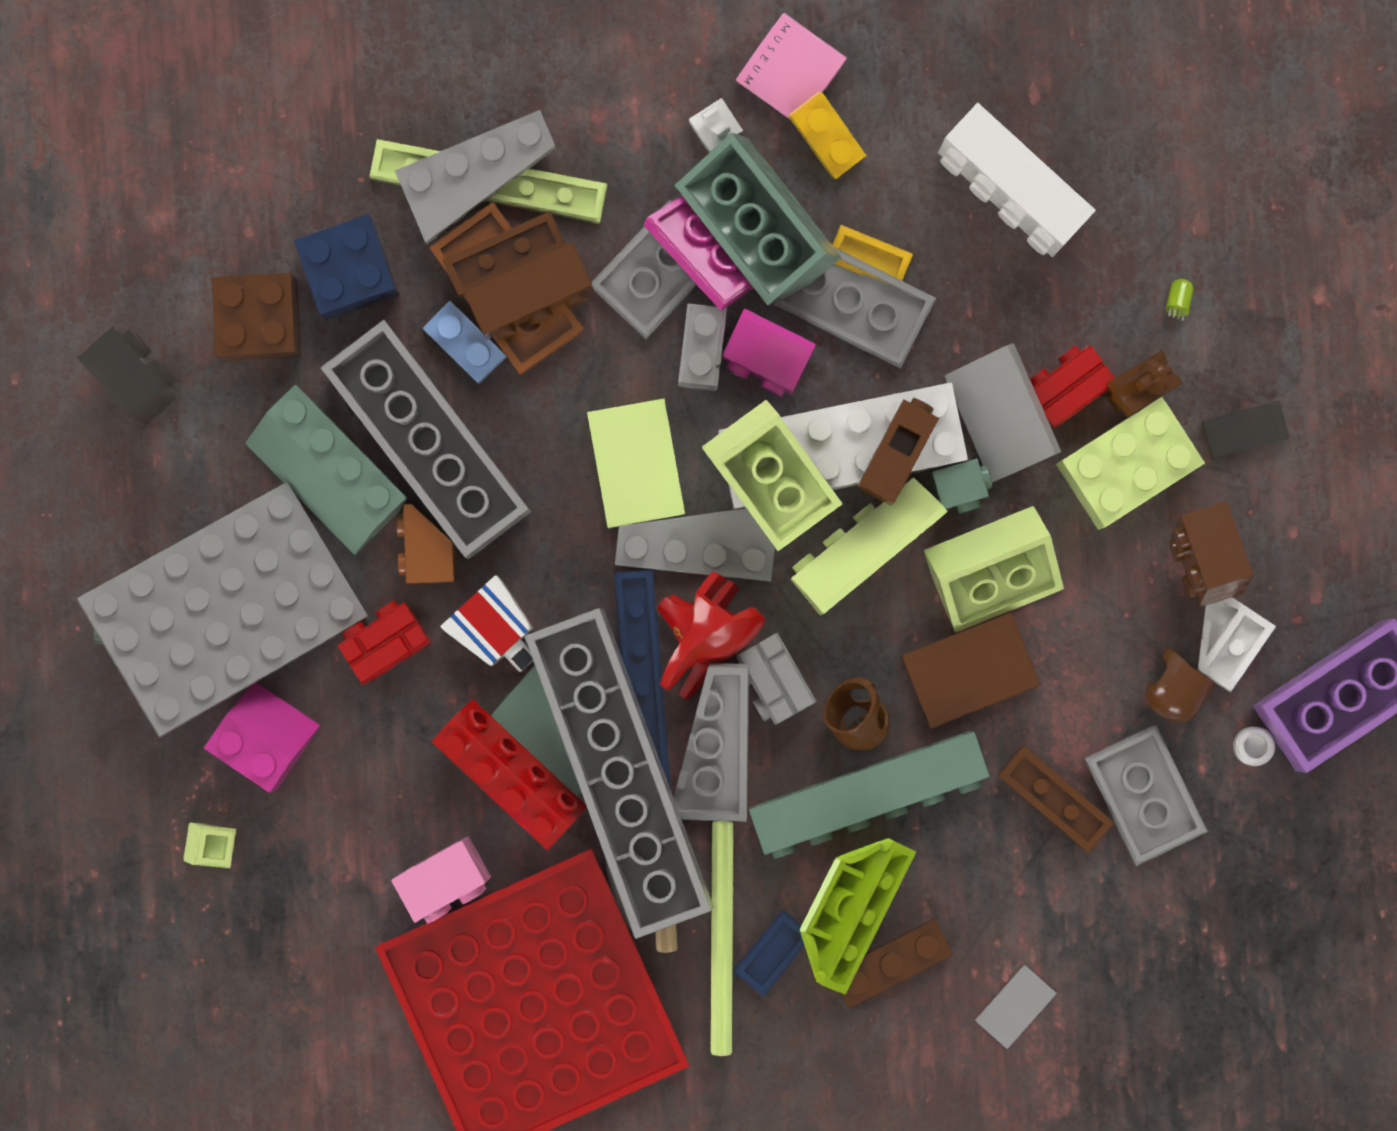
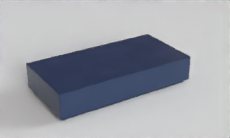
[733,909,805,997]

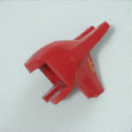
[657,571,765,700]

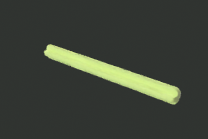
[711,820,733,1056]

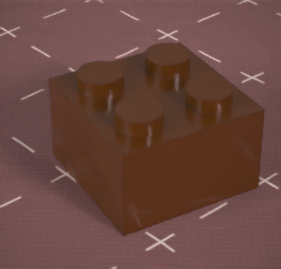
[211,273,302,362]
[1169,501,1254,608]

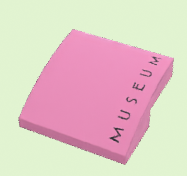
[736,13,848,119]

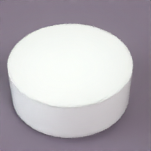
[1233,726,1275,766]

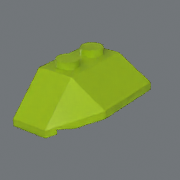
[800,838,916,995]

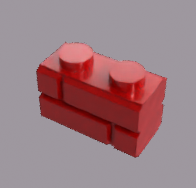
[1030,345,1115,431]
[337,600,433,685]

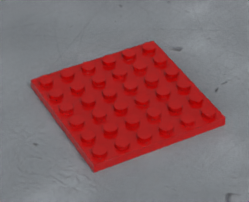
[375,848,690,1131]

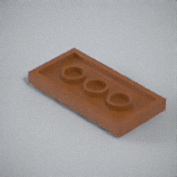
[429,202,584,376]

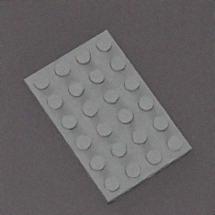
[77,482,368,738]

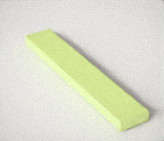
[369,139,607,224]

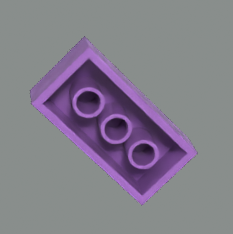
[1252,619,1397,773]

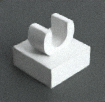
[689,98,743,153]

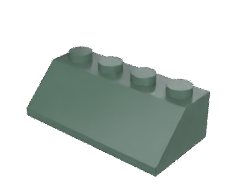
[674,133,841,306]
[245,385,411,555]

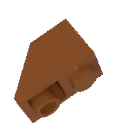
[397,504,457,585]

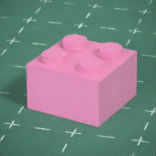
[391,836,491,924]

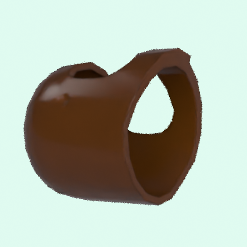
[1144,647,1216,723]
[823,678,890,753]

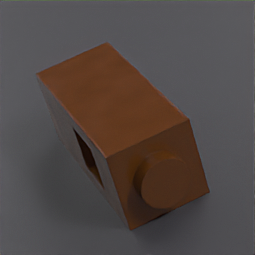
[856,398,939,506]

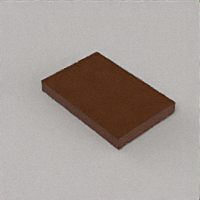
[901,612,1040,729]

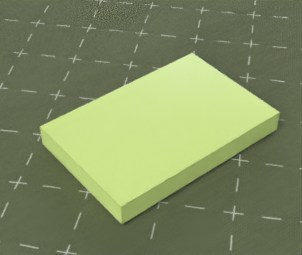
[587,399,685,529]

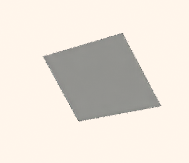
[975,964,1057,1049]

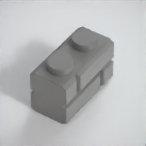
[678,304,727,391]
[736,633,817,725]

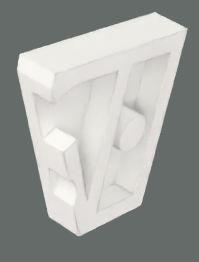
[1197,597,1276,693]

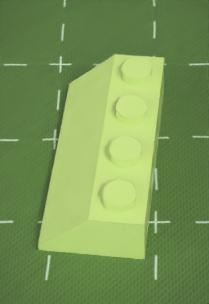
[790,477,948,615]

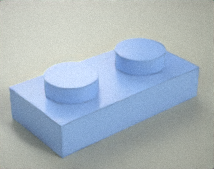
[422,301,506,385]

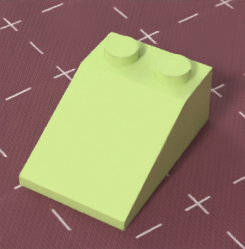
[702,400,842,551]

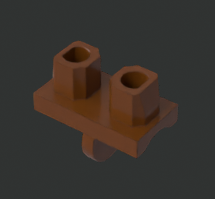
[1106,350,1183,417]

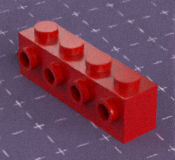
[431,699,587,851]

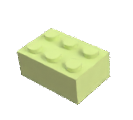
[1056,397,1205,530]

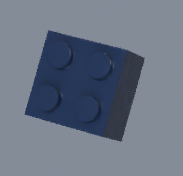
[294,214,400,321]

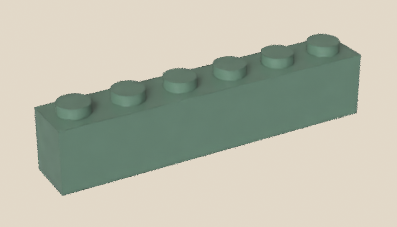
[748,731,990,859]

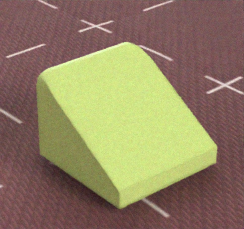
[184,822,236,868]

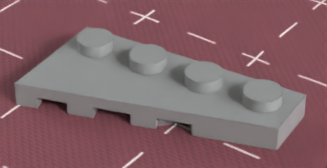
[395,110,556,245]
[615,508,775,582]
[674,663,749,822]

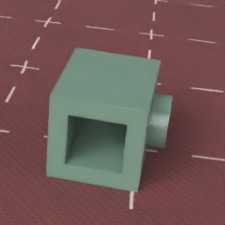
[929,459,992,514]

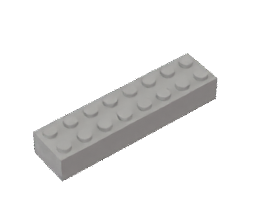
[525,608,714,939]

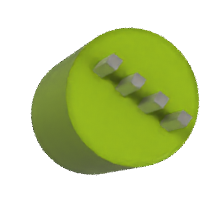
[1166,279,1194,321]

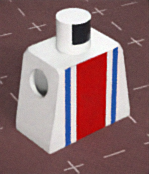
[440,575,533,672]

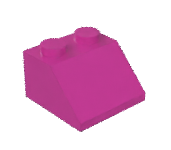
[722,308,816,397]
[204,682,321,793]

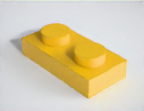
[788,91,867,179]

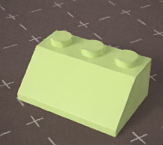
[924,506,1064,633]

